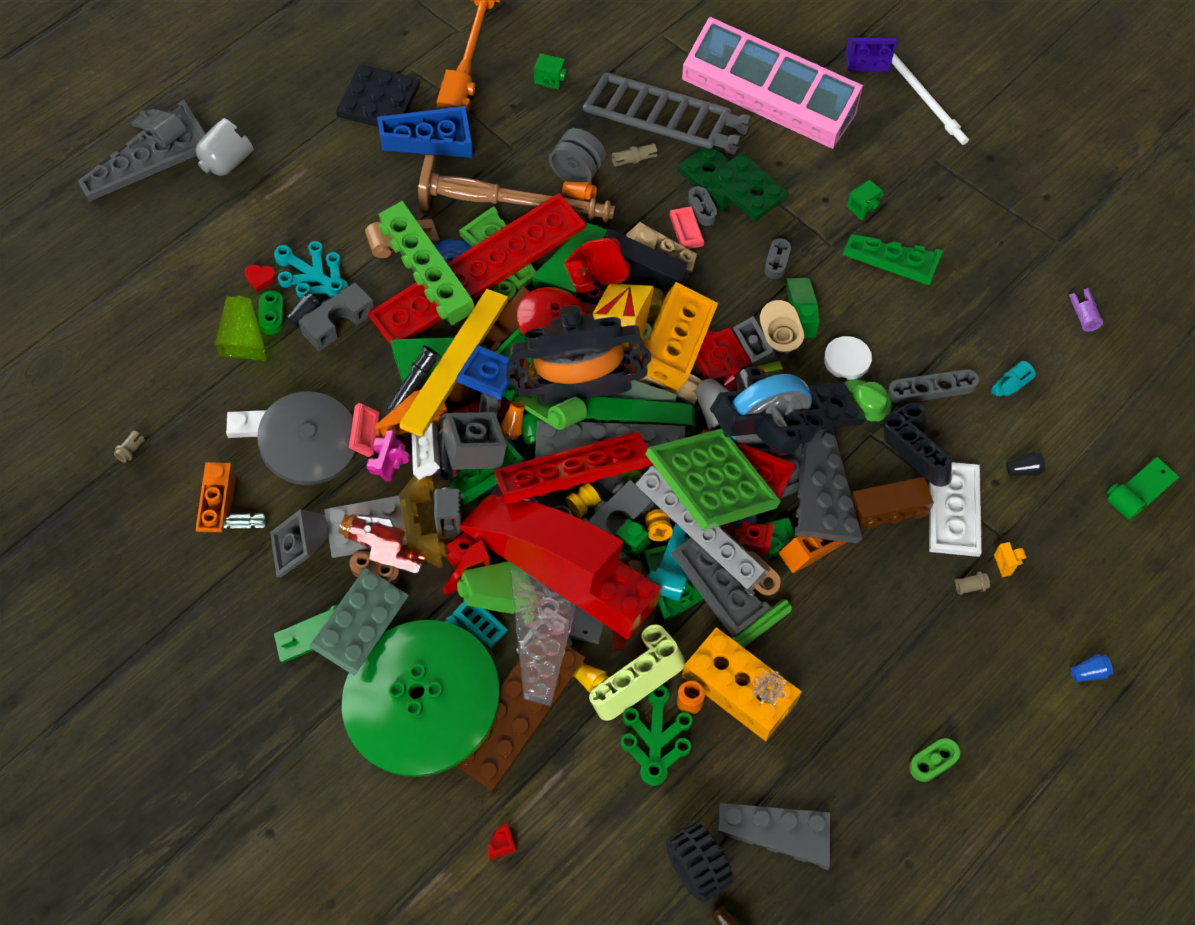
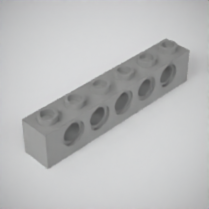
[635,466,770,591]

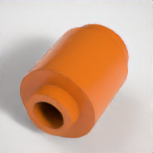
[677,681,705,715]

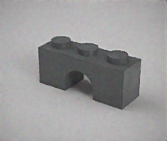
[299,283,374,352]
[583,480,652,536]

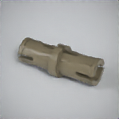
[611,143,657,167]

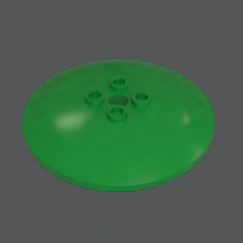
[342,620,500,777]

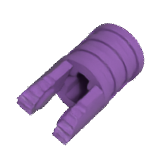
[1069,288,1103,332]

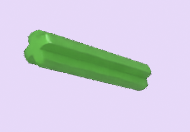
[731,599,792,648]

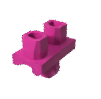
[366,431,410,482]

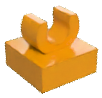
[994,542,1026,577]

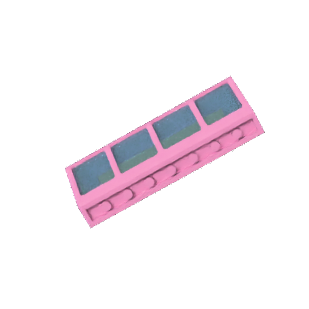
[682,17,863,149]

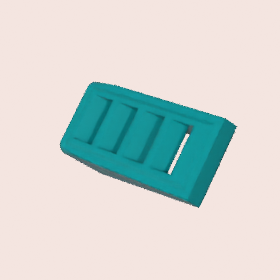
[452,601,508,649]

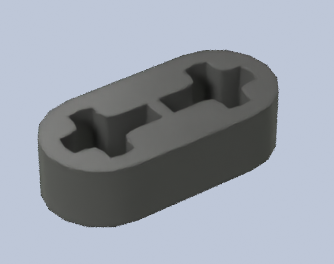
[688,186,717,226]
[764,238,791,279]

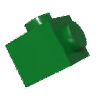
[534,53,568,89]

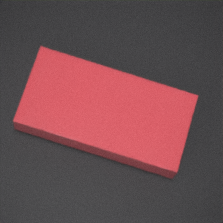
[670,206,704,249]
[349,403,380,457]

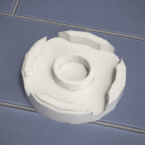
[824,336,872,380]

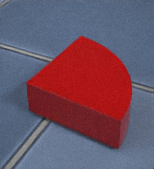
[488,823,516,860]

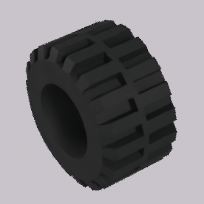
[666,822,733,903]

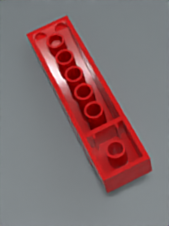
[459,494,662,639]

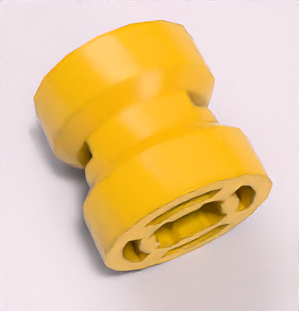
[566,483,601,518]

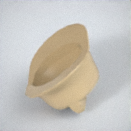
[760,300,804,354]

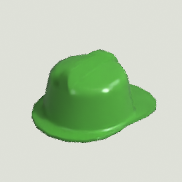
[843,379,892,421]

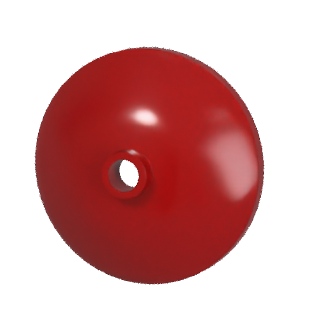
[516,287,587,335]

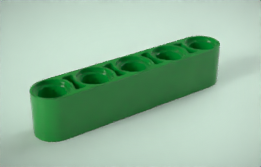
[580,397,696,435]

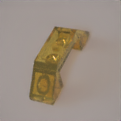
[399,475,446,568]

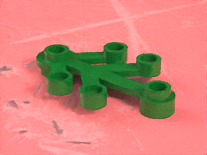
[621,685,693,786]

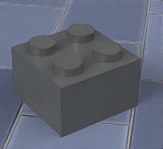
[442,412,507,470]

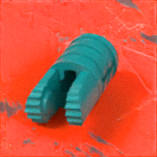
[991,361,1036,397]

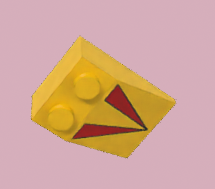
[593,284,654,352]

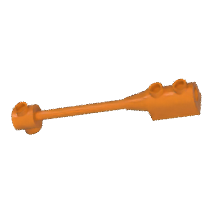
[437,0,501,112]

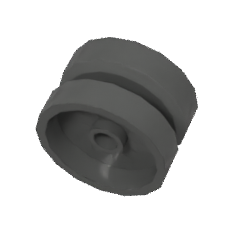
[549,128,606,182]

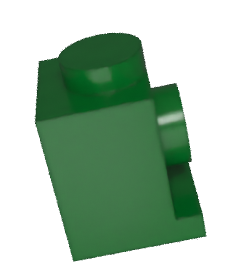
[847,180,883,220]
[615,519,651,561]

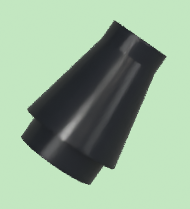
[286,293,321,326]
[1006,452,1045,476]

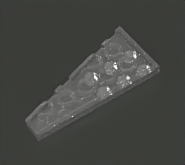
[509,562,576,706]

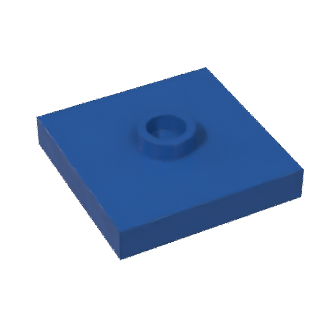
[456,345,519,400]

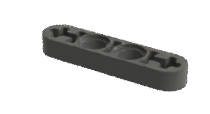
[887,370,979,404]

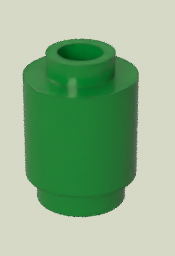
[522,412,543,450]

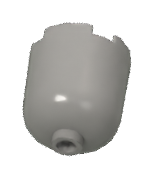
[196,118,254,176]

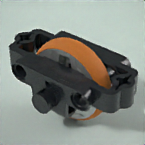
[506,305,652,404]

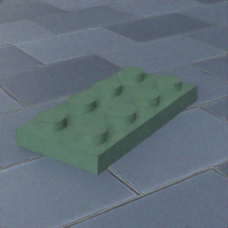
[310,568,409,676]

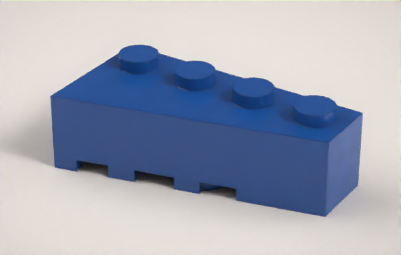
[377,106,472,158]

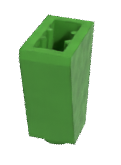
[457,561,538,616]

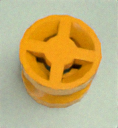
[645,509,673,541]

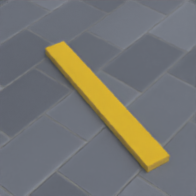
[400,289,508,437]

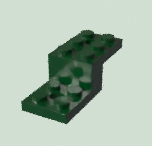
[677,147,789,222]

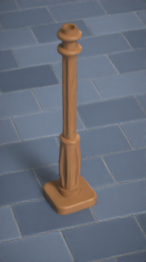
[418,154,615,223]

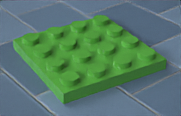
[645,429,781,531]

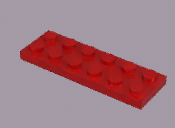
[494,431,653,504]

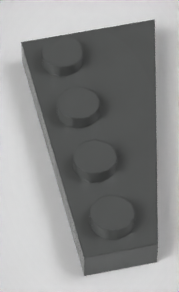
[671,537,771,637]
[718,803,830,870]

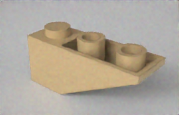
[626,222,697,273]

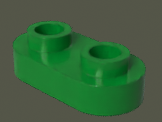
[258,291,284,335]

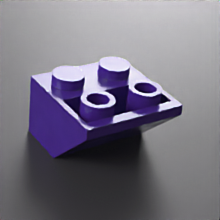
[845,37,897,72]

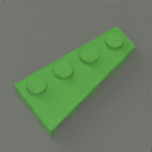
[459,206,536,291]

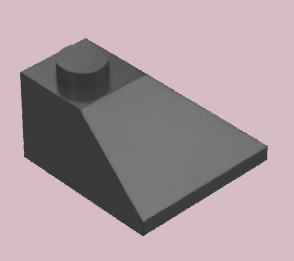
[270,509,328,578]

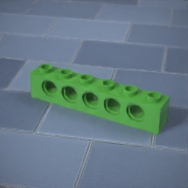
[378,201,474,326]

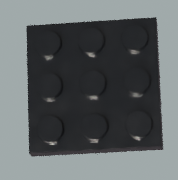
[336,64,420,127]

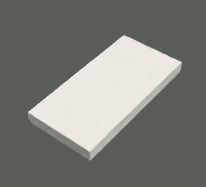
[929,462,981,557]

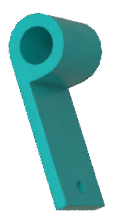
[648,524,691,602]

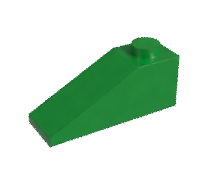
[786,278,820,338]

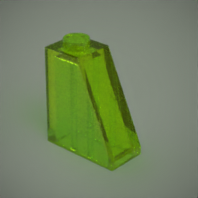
[215,296,267,361]

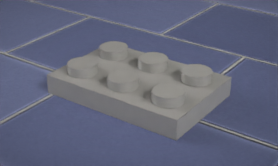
[324,496,408,558]

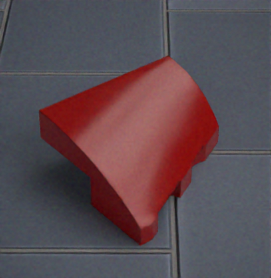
[443,540,490,596]

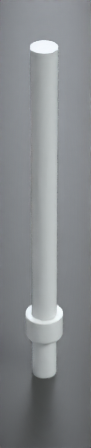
[892,54,969,145]

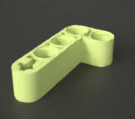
[589,624,685,721]

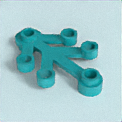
[274,241,348,298]

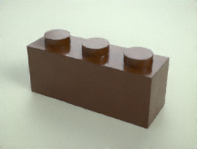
[851,477,934,529]

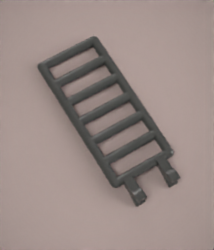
[583,72,751,155]

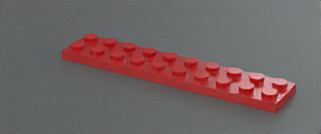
[367,193,586,346]

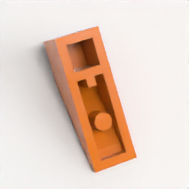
[778,536,846,573]

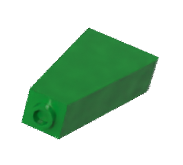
[533,223,607,298]
[390,338,489,388]

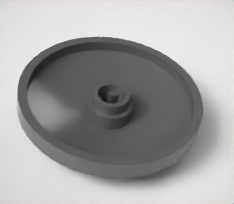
[257,391,356,485]

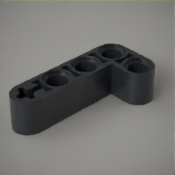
[883,403,952,487]

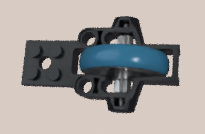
[710,366,867,455]

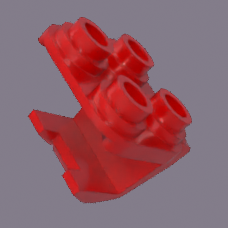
[564,238,630,293]

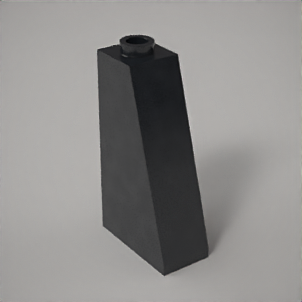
[606,230,690,292]

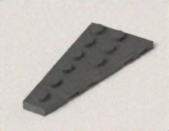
[78,99,205,202]
[795,428,863,543]

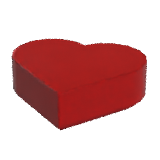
[245,265,276,292]

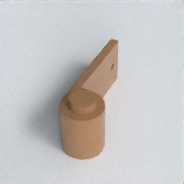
[365,219,439,258]

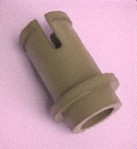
[114,431,145,463]
[955,572,990,595]

